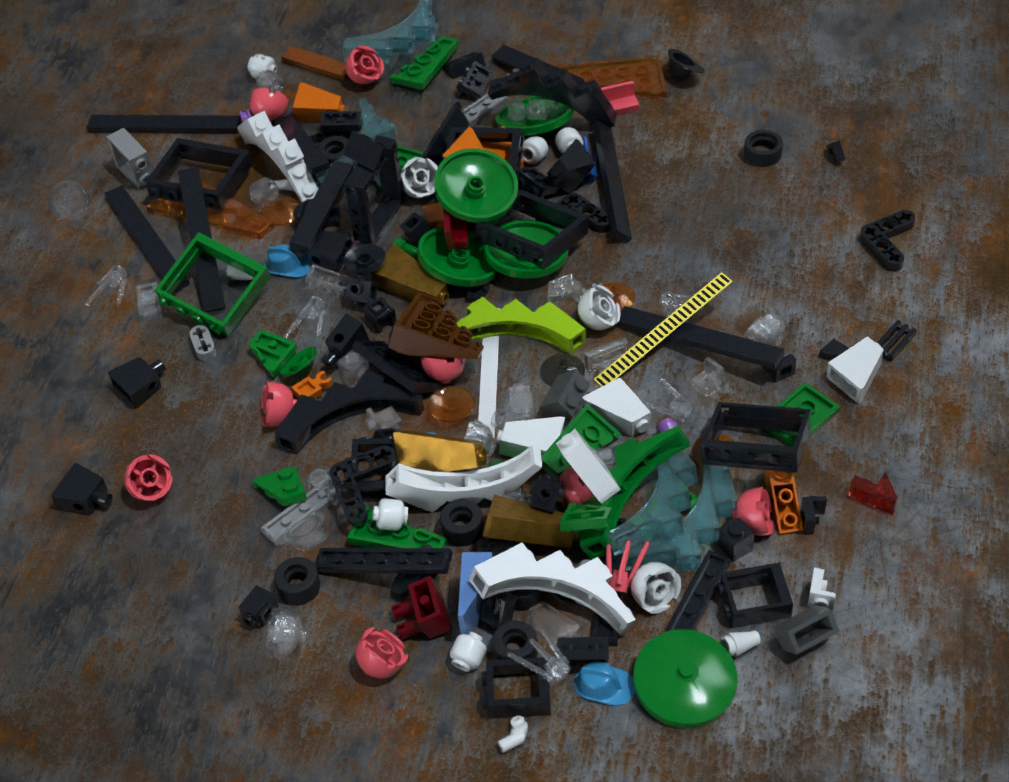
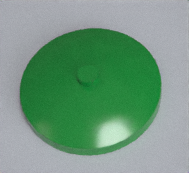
[496,96,574,136]
[434,149,518,223]
[484,220,569,279]
[417,227,498,287]
[633,629,738,728]

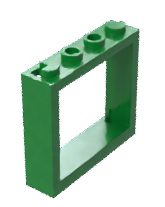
[154,232,271,336]

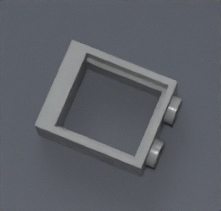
[106,128,153,190]

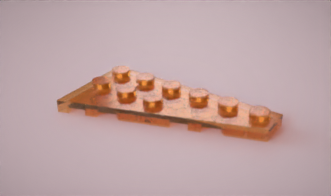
[555,55,667,98]
[146,180,275,239]

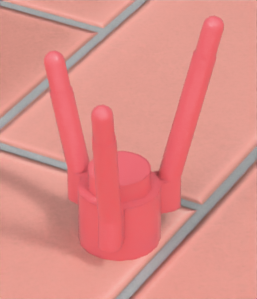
[606,540,650,593]

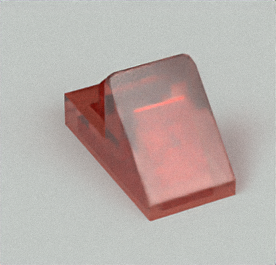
[849,472,898,515]

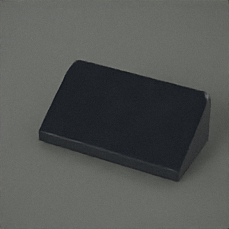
[443,52,486,79]

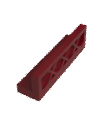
[443,208,469,250]

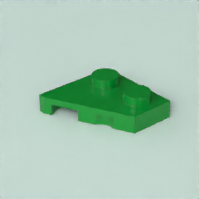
[249,329,298,377]
[252,466,307,506]
[559,503,614,533]

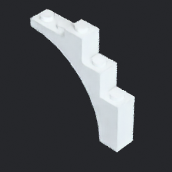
[237,111,318,202]
[386,445,542,513]
[469,543,635,636]

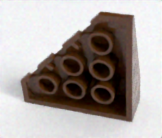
[388,292,484,359]

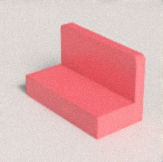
[601,81,639,116]

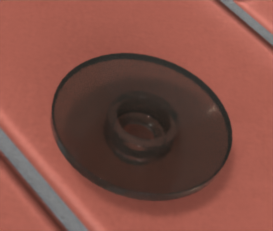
[540,353,585,386]

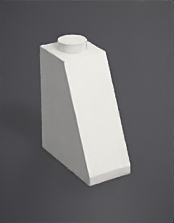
[826,336,884,404]
[582,378,651,437]
[496,417,565,457]
[556,429,621,504]

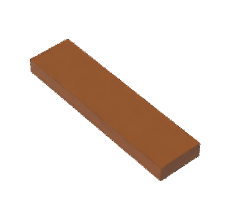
[281,46,348,81]

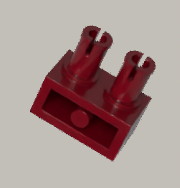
[391,575,452,640]

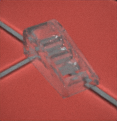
[304,264,349,294]

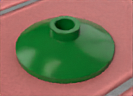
[280,346,318,377]

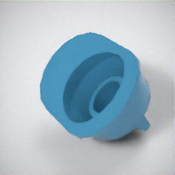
[264,244,313,278]
[574,660,635,706]

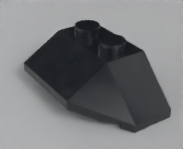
[422,102,469,167]

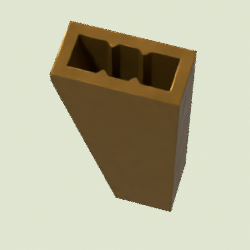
[371,245,449,305]
[393,430,487,472]
[483,495,579,548]

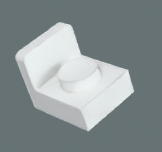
[808,568,836,611]

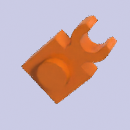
[291,371,333,399]

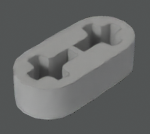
[189,325,216,361]

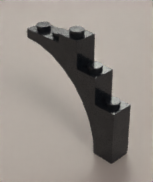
[488,57,617,128]
[274,370,424,454]

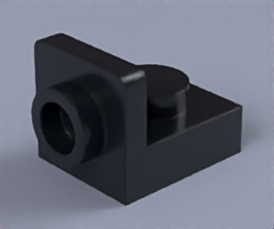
[800,496,827,535]

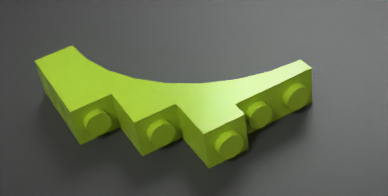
[456,297,586,354]

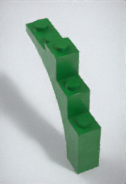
[577,425,690,560]

